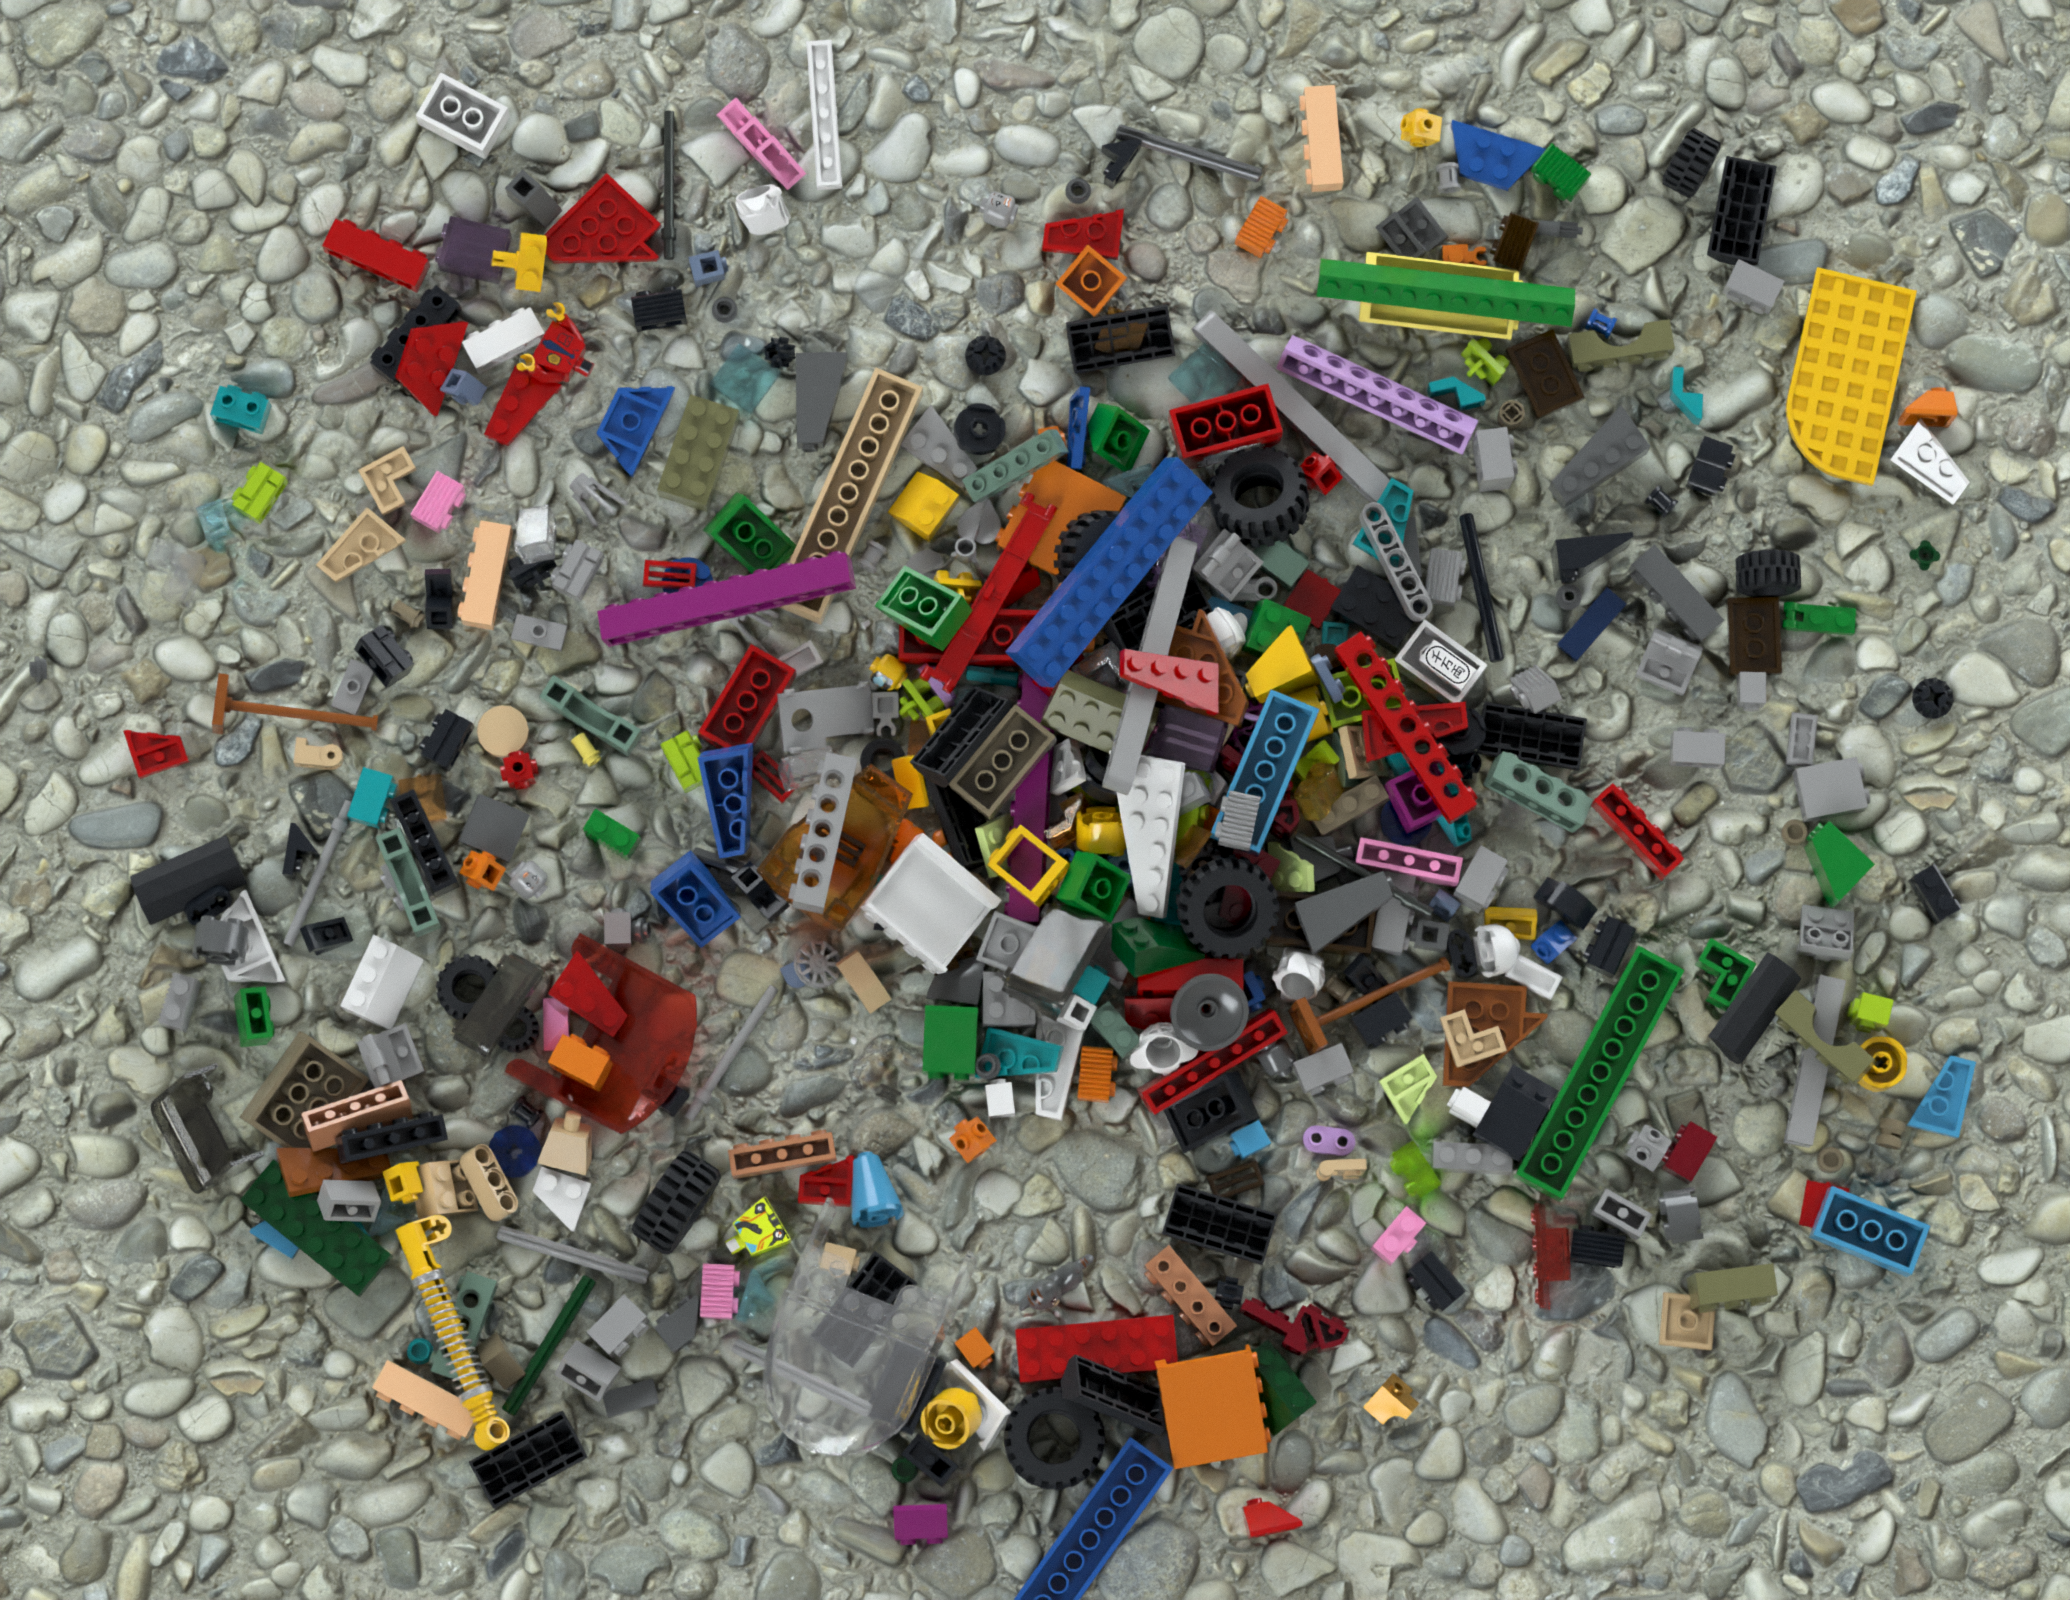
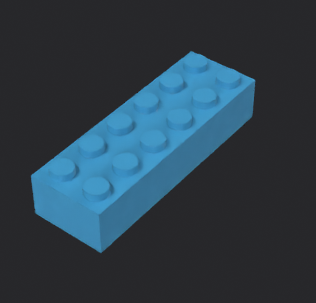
[1210,689,1319,857]

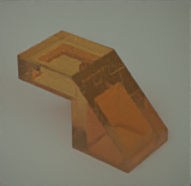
[1044,792,1090,851]

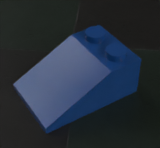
[650,850,741,948]

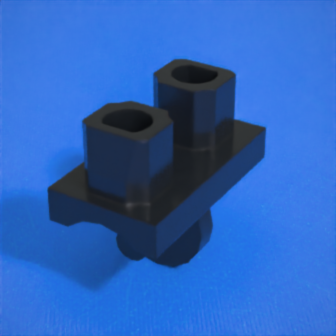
[507,544,557,590]

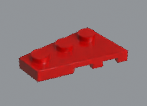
[1042,209,1124,260]
[484,365,563,446]
[548,950,628,1038]

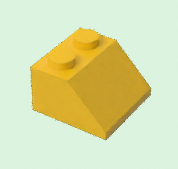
[887,471,959,542]

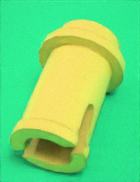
[571,732,601,767]

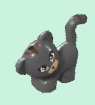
[1019,1254,1094,1311]

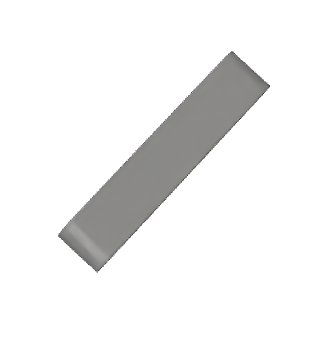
[1359,502,1432,622]

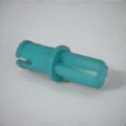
[966,665,1018,688]

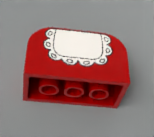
[1168,383,1283,469]

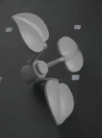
[905,499,1018,610]

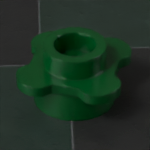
[1909,540,1940,571]

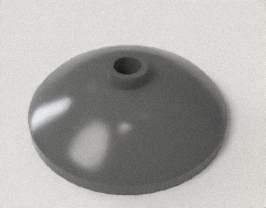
[1170,973,1249,1051]

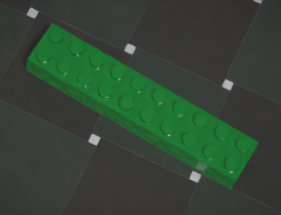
[1513,945,1685,1202]

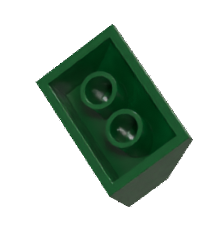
[1252,1340,1317,1436]

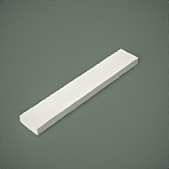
[806,40,842,190]

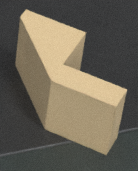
[835,949,891,1014]

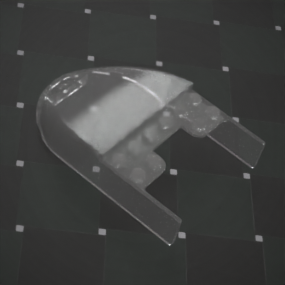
[762,1197,977,1457]

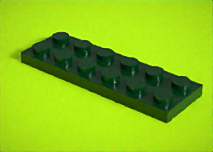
[240,1159,393,1297]

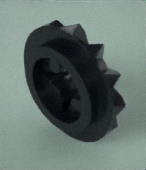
[965,335,1006,376]
[1912,677,1954,719]

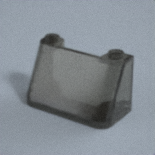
[1001,901,1112,1022]

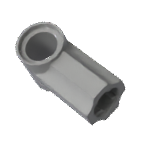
[1227,577,1278,602]

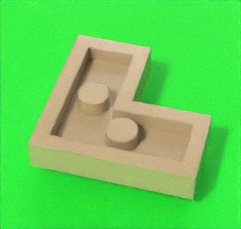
[358,446,416,516]
[1338,726,1388,779]
[1439,1009,1507,1068]

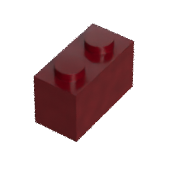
[1661,1121,1718,1185]

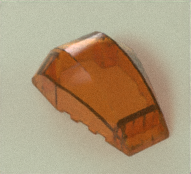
[756,764,913,932]

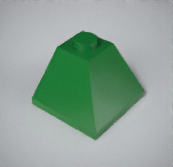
[1087,403,1150,475]

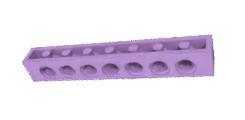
[1276,335,1479,455]

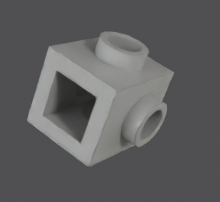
[1626,1124,1672,1172]

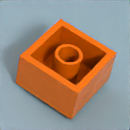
[1055,245,1128,317]
[548,1033,613,1092]

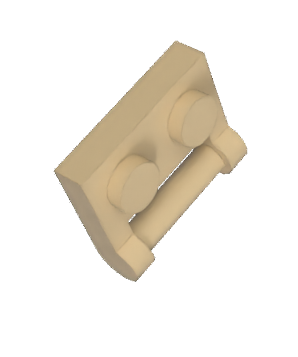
[1316,1159,1367,1181]

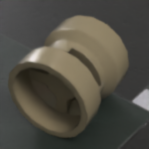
[1497,400,1525,431]
[1875,1118,1906,1150]

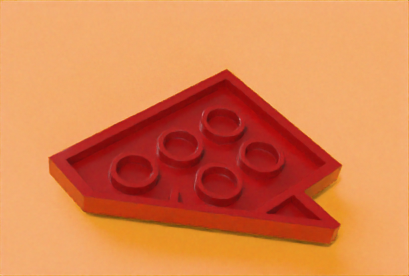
[544,173,662,264]

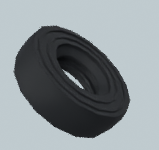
[860,738,905,785]

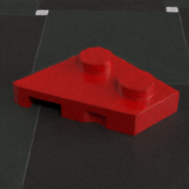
[123,730,189,779]

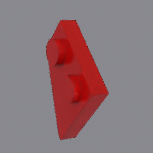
[798,1155,854,1207]

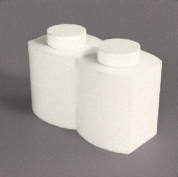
[1447,1086,1491,1128]

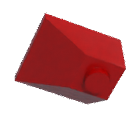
[1242,1498,1303,1539]

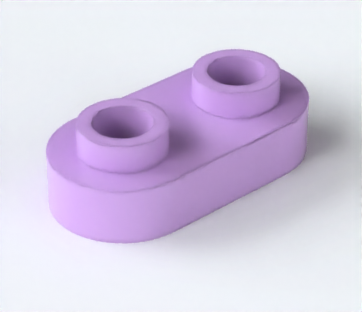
[917,663,956,710]
[1303,1125,1355,1156]

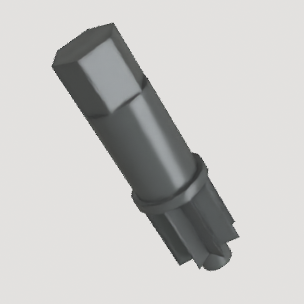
[1535,220,1583,239]

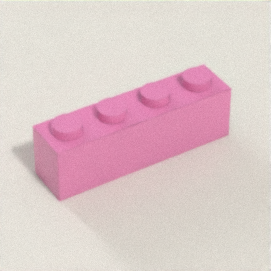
[1355,837,1463,888]

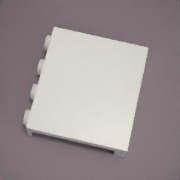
[860,833,1002,974]

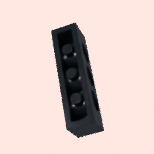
[390,789,460,898]

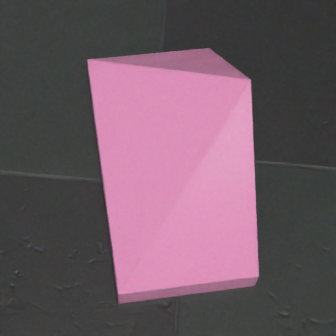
[543,998,570,1051]

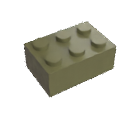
[1686,1263,1778,1313]

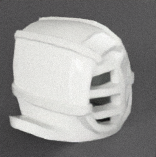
[736,184,791,235]
[1207,607,1248,659]
[1272,947,1325,1004]
[1130,1022,1198,1076]

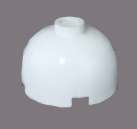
[1472,924,1520,978]

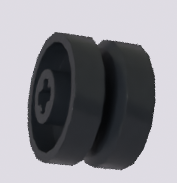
[1079,746,1119,804]

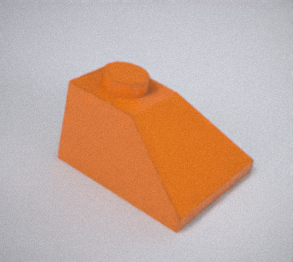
[1898,387,1958,428]

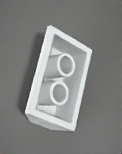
[340,935,424,1030]

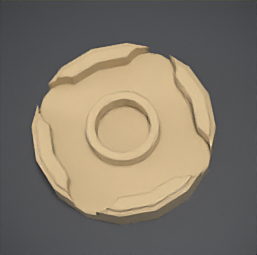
[477,705,529,758]

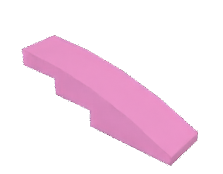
[716,98,806,190]

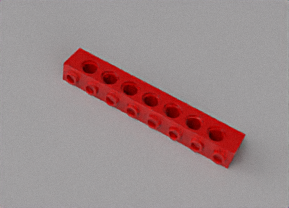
[1334,632,1478,825]

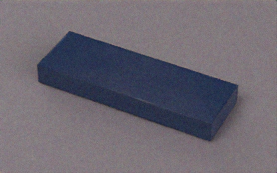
[1556,587,1626,662]

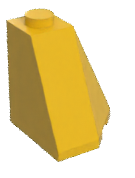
[1245,625,1320,704]

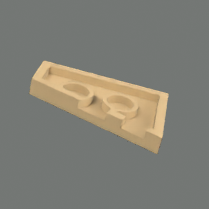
[316,508,407,583]

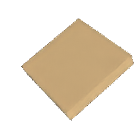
[1659,1292,1715,1351]

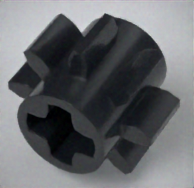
[764,337,796,368]
[1449,752,1481,779]
[1215,1276,1244,1310]

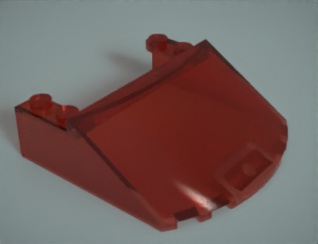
[502,933,697,1135]

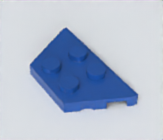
[1451,120,1546,191]
[596,386,675,477]

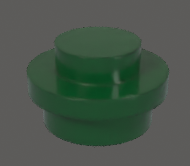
[891,1456,918,1483]

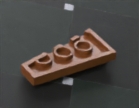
[276,1148,391,1197]

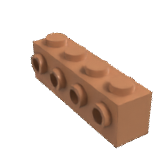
[301,1080,413,1152]
[728,1130,837,1179]
[1144,1245,1237,1348]

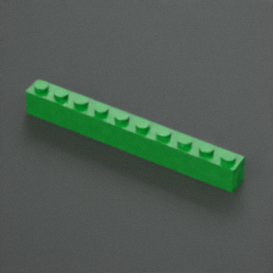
[1316,258,1576,327]

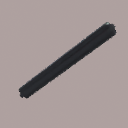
[1459,513,1504,663]

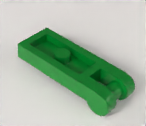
[1782,602,1856,636]

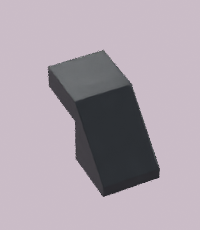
[424,568,453,629]
[731,861,790,923]

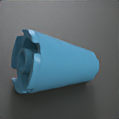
[851,1151,904,1228]

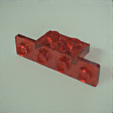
[1531,1203,1571,1310]

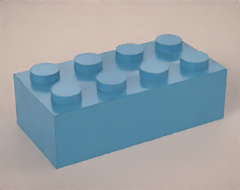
[1809,1186,1930,1277]

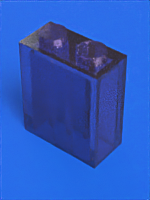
[435,216,512,285]
[1149,704,1229,774]

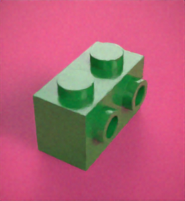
[234,986,274,1047]

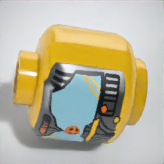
[869,654,908,692]

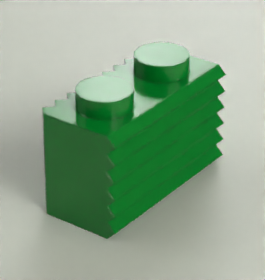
[1531,143,1591,202]
[583,809,641,860]

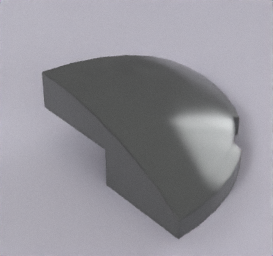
[926,955,985,1006]

